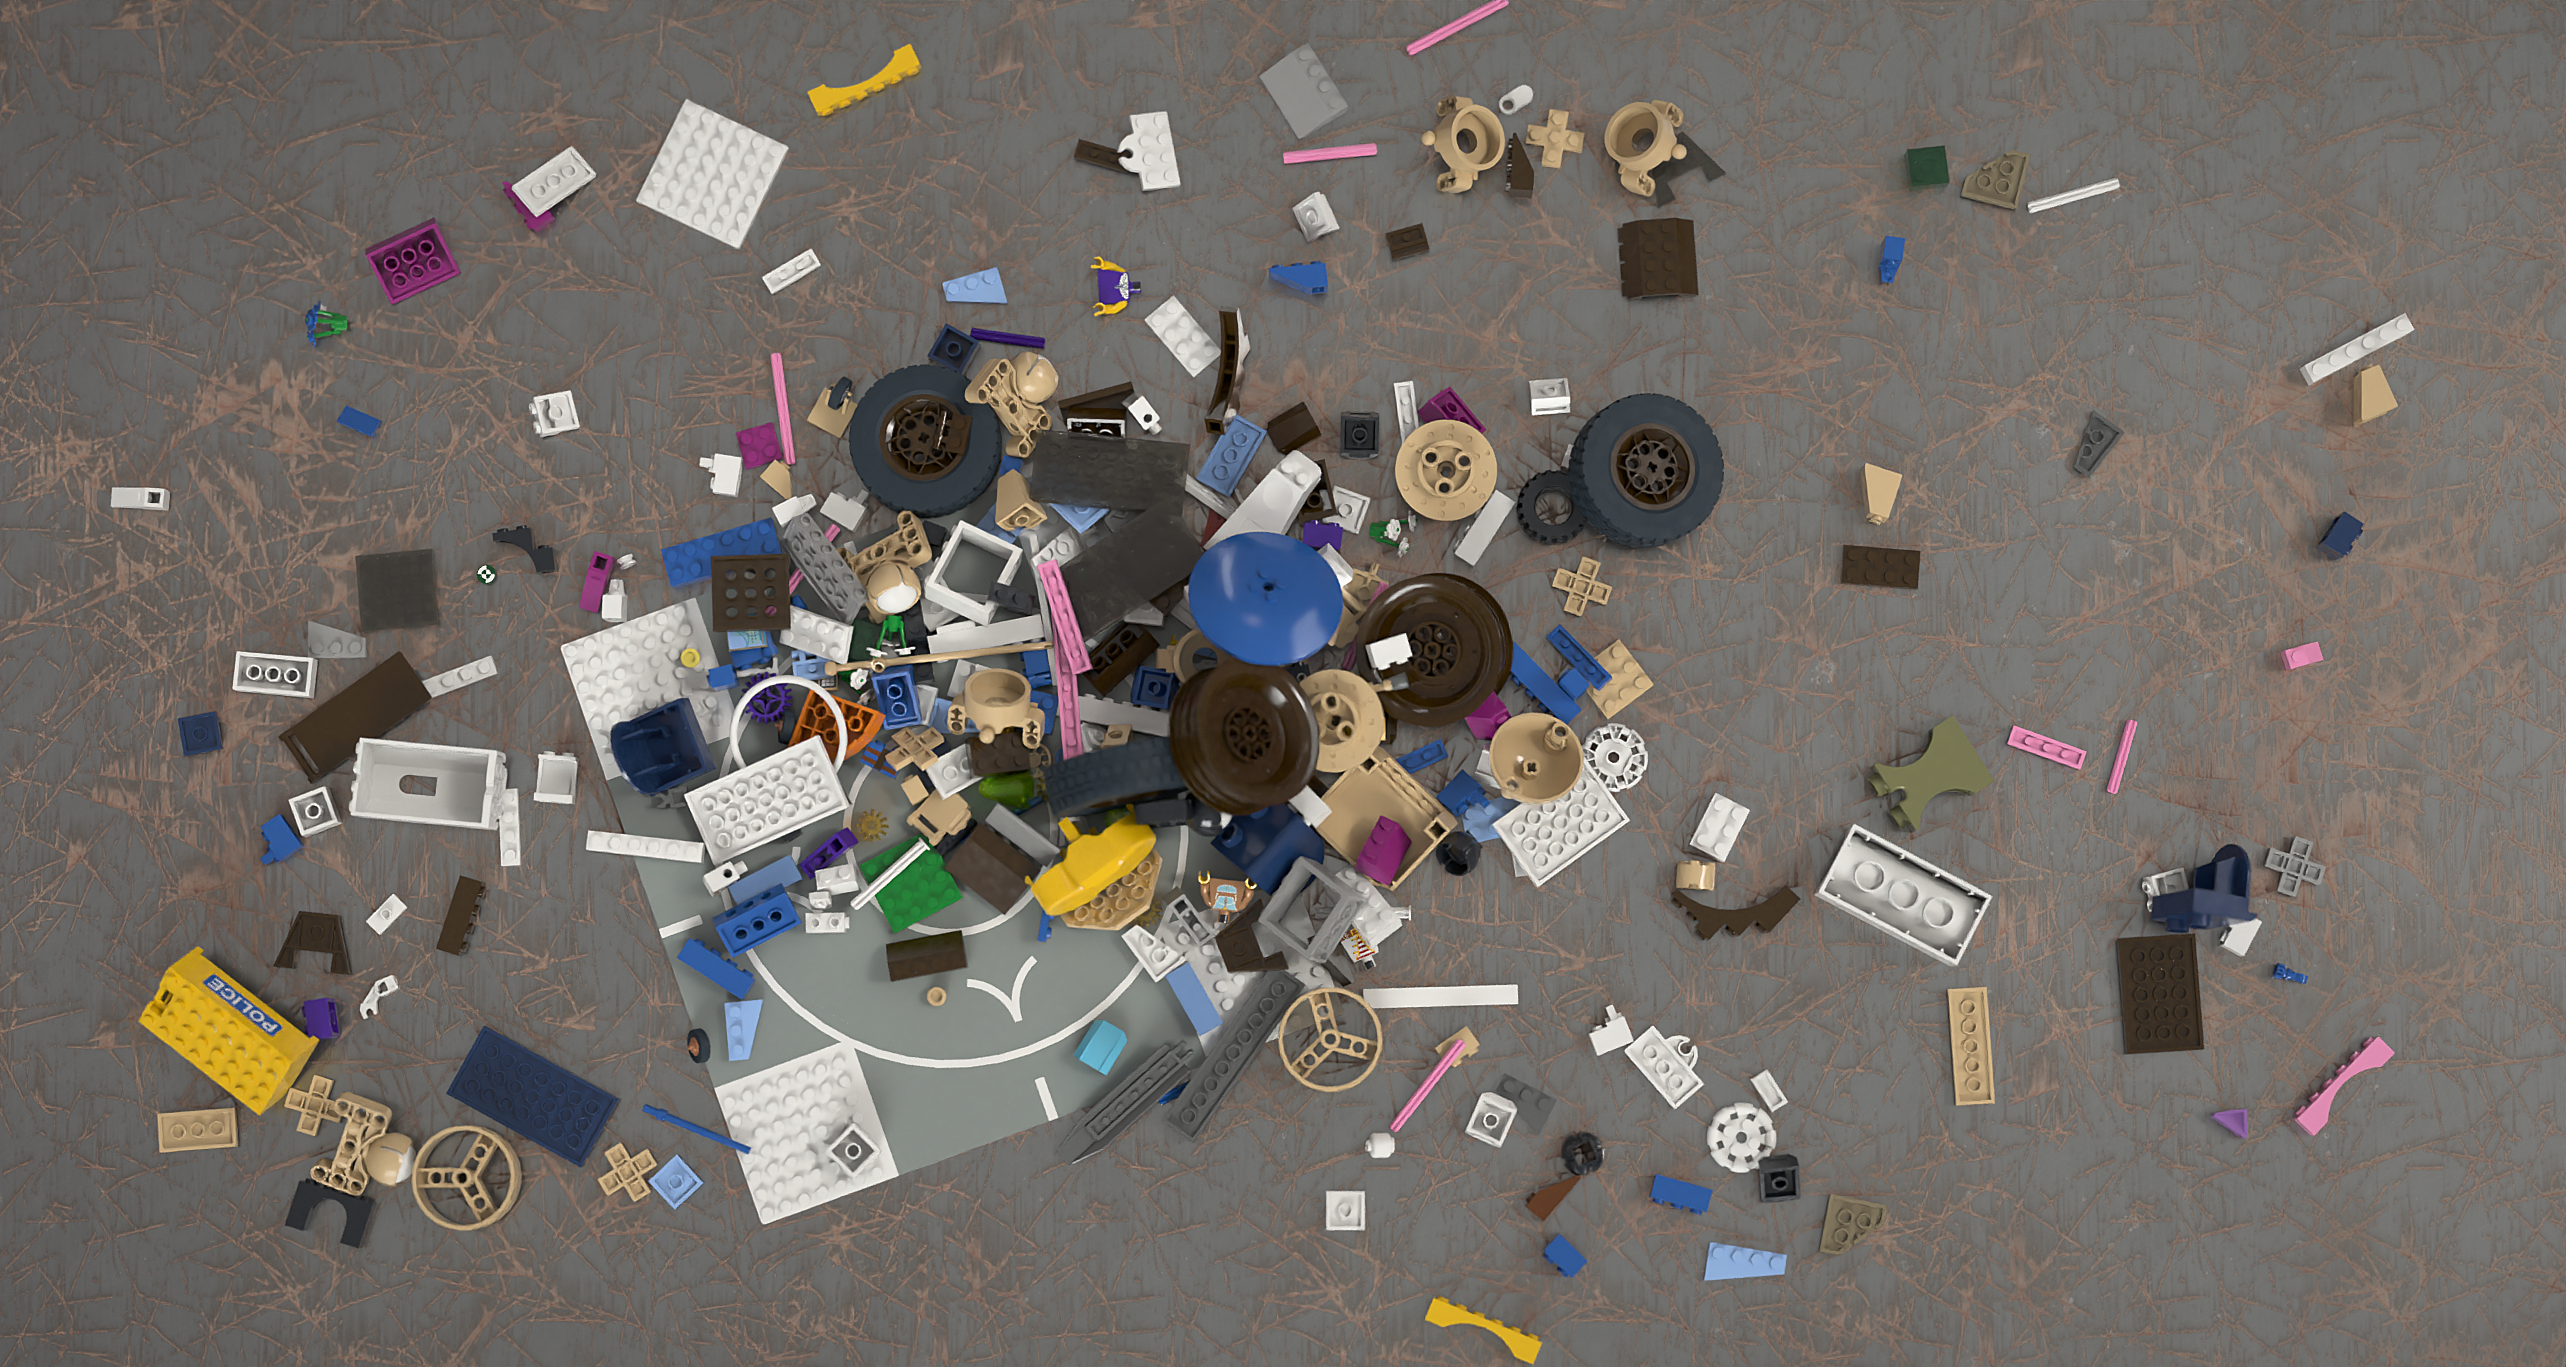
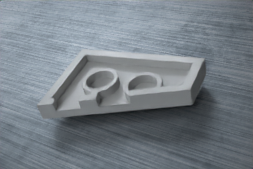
[308,620,367,659]

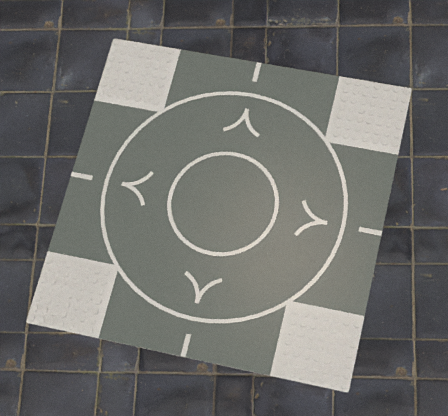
[561,440,1343,1224]

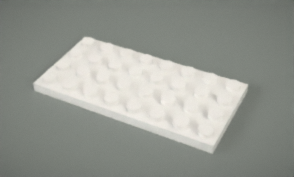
[684,735,850,865]

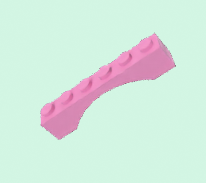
[2294,1036,2395,1136]

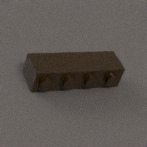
[436,875,486,956]

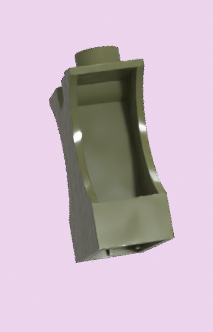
[1867,716,1994,832]

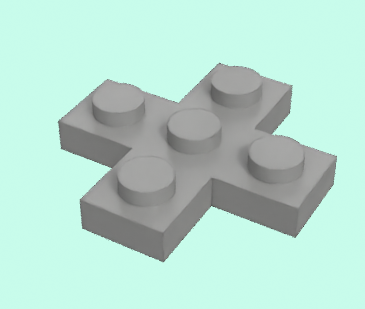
[2264,836,2326,897]

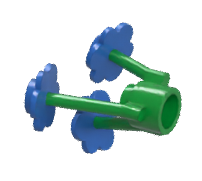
[305,301,347,347]

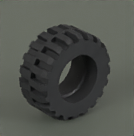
[1516,470,1587,545]

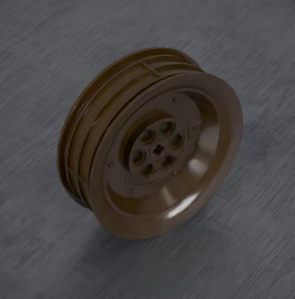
[1356,573,1514,727]
[1168,657,1320,816]

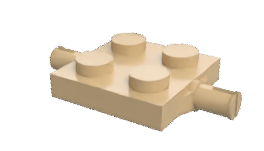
[1343,562,1389,623]

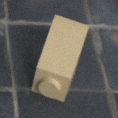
[760,460,793,500]

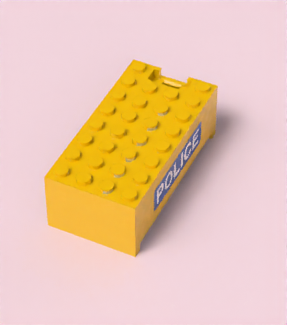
[138,946,319,1116]

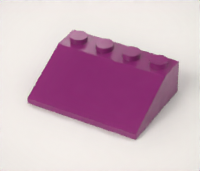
[365,217,461,305]

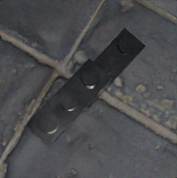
[903,596,935,685]

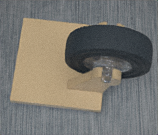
[807,376,858,438]

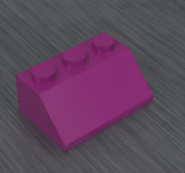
[1417,386,1486,434]
[1465,691,1512,740]
[1354,815,1412,886]

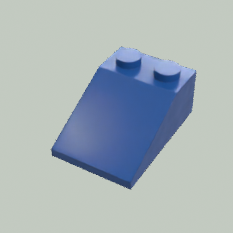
[871,664,922,730]

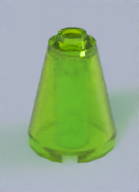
[978,771,1034,809]

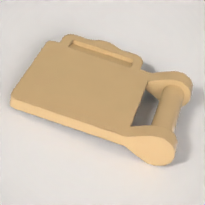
[1327,585,1368,649]
[907,789,972,846]

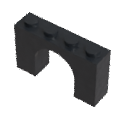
[285,1178,377,1248]

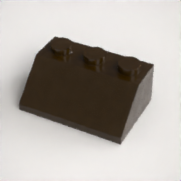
[1067,407,1127,454]

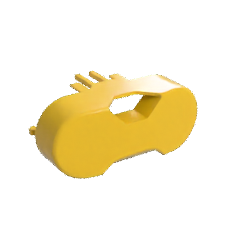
[1025,804,1156,916]

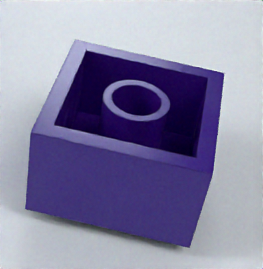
[1302,520,1343,554]
[302,998,340,1040]

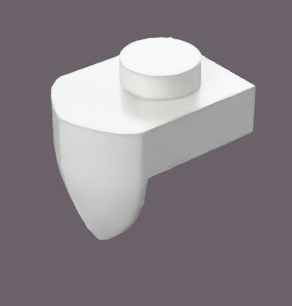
[809,889,832,910]

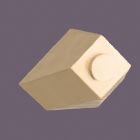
[995,469,1048,531]

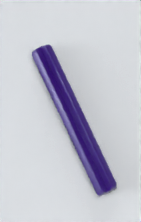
[970,328,1045,349]

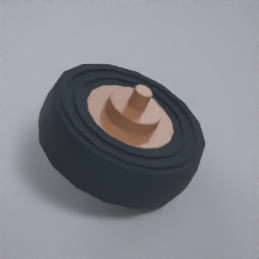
[775,710,795,745]
[687,1028,711,1063]

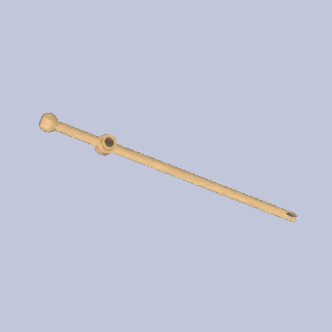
[824,641,1055,676]

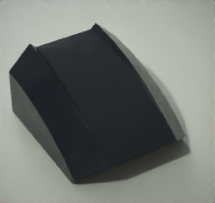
[1340,411,1379,459]
[1758,1154,1800,1203]

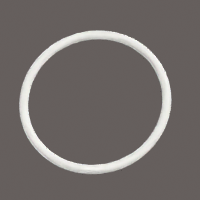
[729,675,847,774]

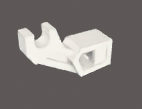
[360,975,400,1020]

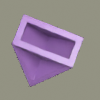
[2210,1108,2248,1139]

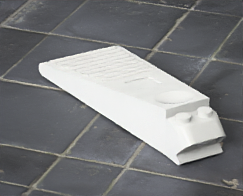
[1171,450,1321,630]

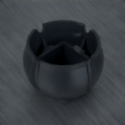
[1436,830,1483,876]
[1561,1132,1605,1176]

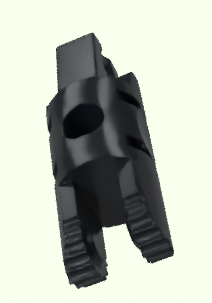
[933,817,977,856]

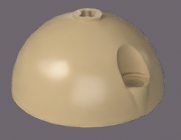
[1489,713,1584,805]

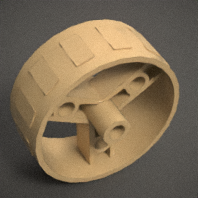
[1278,987,1383,1092]
[412,1125,522,1231]

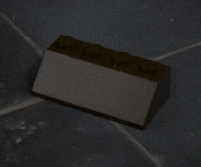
[1081,621,1160,697]
[886,930,969,982]

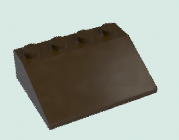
[944,822,1041,915]

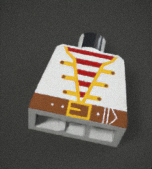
[1340,929,1379,970]

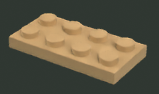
[157,1108,238,1153]

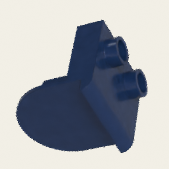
[610,698,716,797]
[1210,804,1324,896]
[2151,844,2258,933]

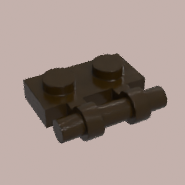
[933,411,973,455]

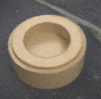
[927,987,947,1006]

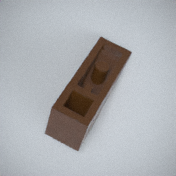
[1525,1175,1581,1222]

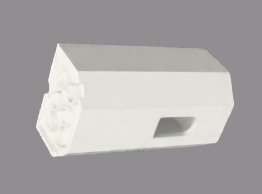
[349,738,507,830]

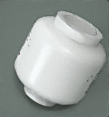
[1365,1133,1395,1158]

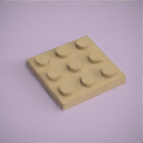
[1581,639,1654,720]

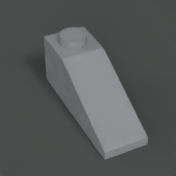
[1162,886,1215,946]

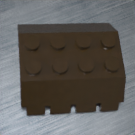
[1618,218,1699,300]

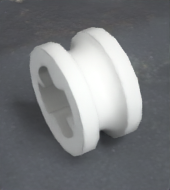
[617,554,636,570]

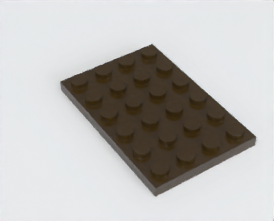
[2117,934,2204,1054]

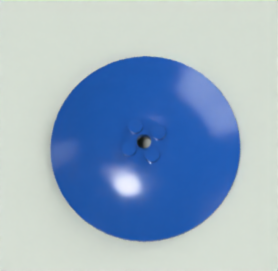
[1188,532,1343,665]

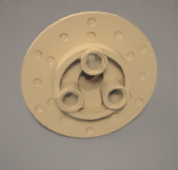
[1395,420,1497,521]
[1299,669,1384,772]

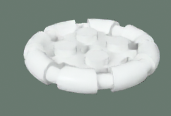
[1581,723,1648,792]
[1706,1102,1776,1173]

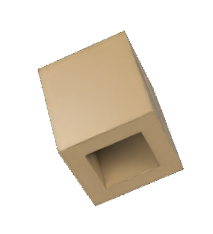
[901,774,930,806]

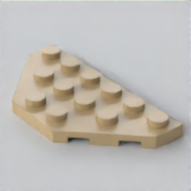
[1060,847,1163,931]

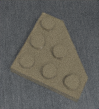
[1961,150,2031,210]
[1819,1194,1888,1255]

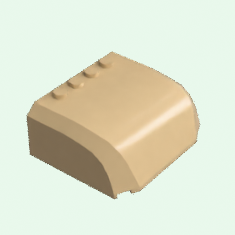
[1316,746,1458,891]

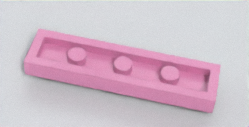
[2007,726,2087,770]

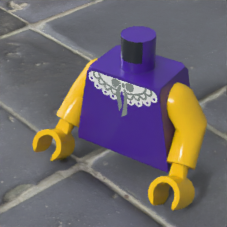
[1091,257,1141,316]

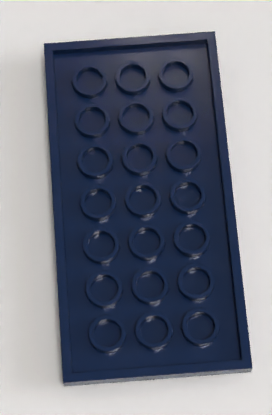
[446,1026,620,1168]

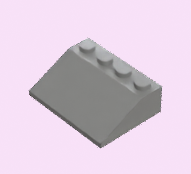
[1260,43,1348,140]
[985,802,1060,868]

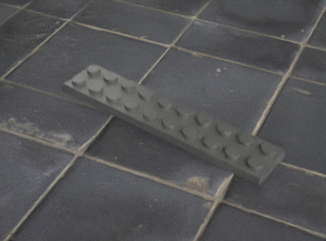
[1162,970,1306,1143]

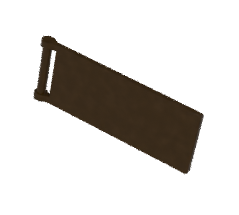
[279,651,432,784]

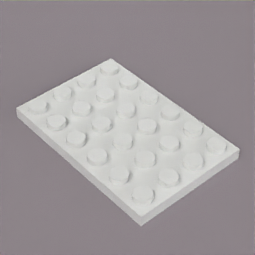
[1492,758,1630,887]

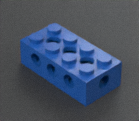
[713,883,802,958]

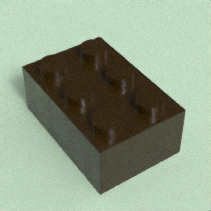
[965,731,1031,779]

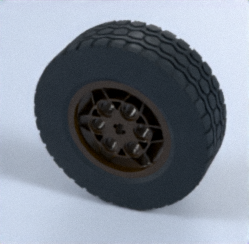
[849,364,1002,518]
[1568,393,1724,548]
[1044,736,1190,818]

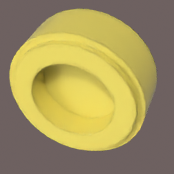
[680,648,700,668]

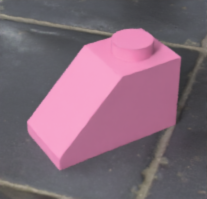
[2281,642,2324,671]

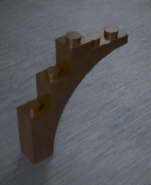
[1204,306,1250,435]
[1671,886,1800,940]

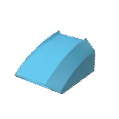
[1073,1020,1128,1076]

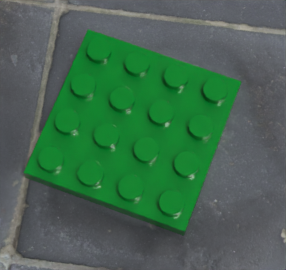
[859,833,963,934]

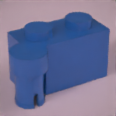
[728,632,779,671]
[1019,641,1052,690]

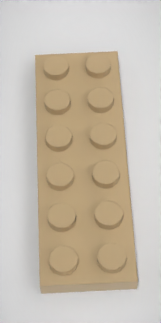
[1947,987,1995,1105]

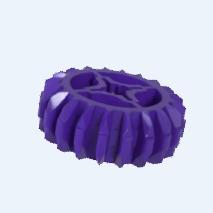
[741,672,793,724]

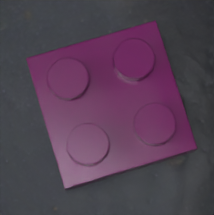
[736,422,783,470]

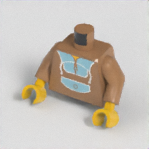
[1198,871,1257,923]

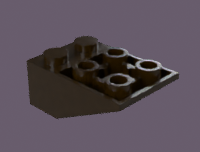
[1505,133,1534,198]

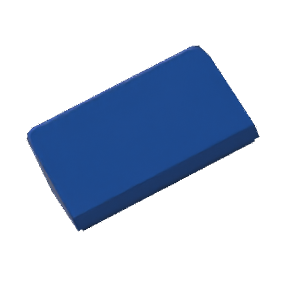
[337,406,381,438]

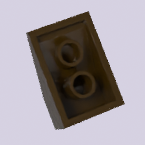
[1298,459,1338,524]

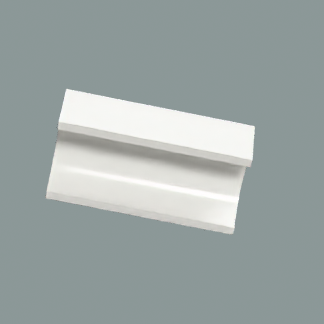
[1814,824,1992,966]

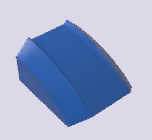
[1130,666,1180,710]

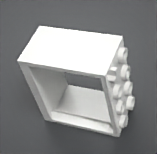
[924,520,1023,627]

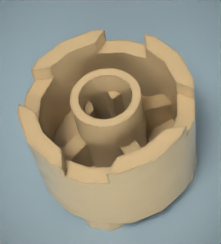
[1676,861,1715,891]

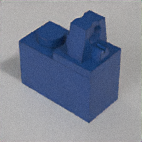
[1878,236,1905,284]
[1436,769,1490,817]
[260,814,305,865]

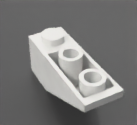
[111,488,170,511]

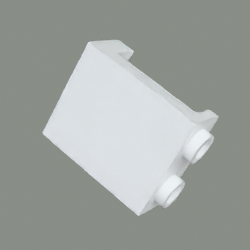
[534,751,579,804]

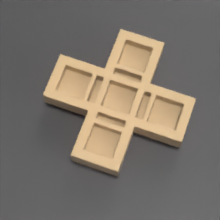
[1525,109,1585,169]
[1552,556,1612,617]
[885,726,944,771]
[284,1075,346,1136]
[597,1142,658,1202]

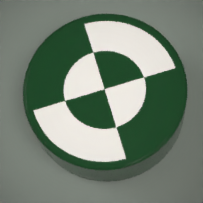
[477,565,497,584]

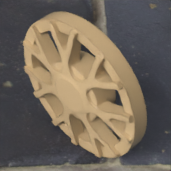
[1022,743,1052,778]

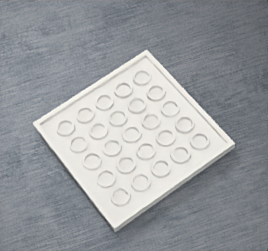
[636,99,789,249]

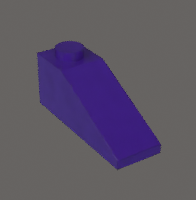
[799,827,859,880]

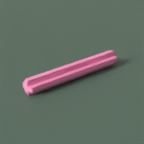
[2107,719,2137,794]

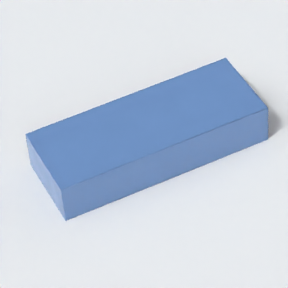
[728,855,803,905]
[1165,962,1223,1036]

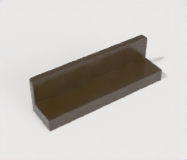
[1058,381,1134,425]

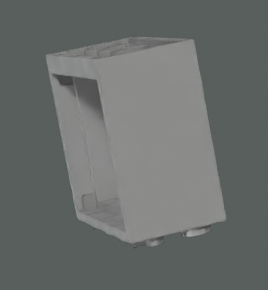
[1258,856,1367,964]

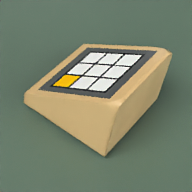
[818,674,839,692]

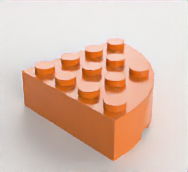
[787,689,886,765]

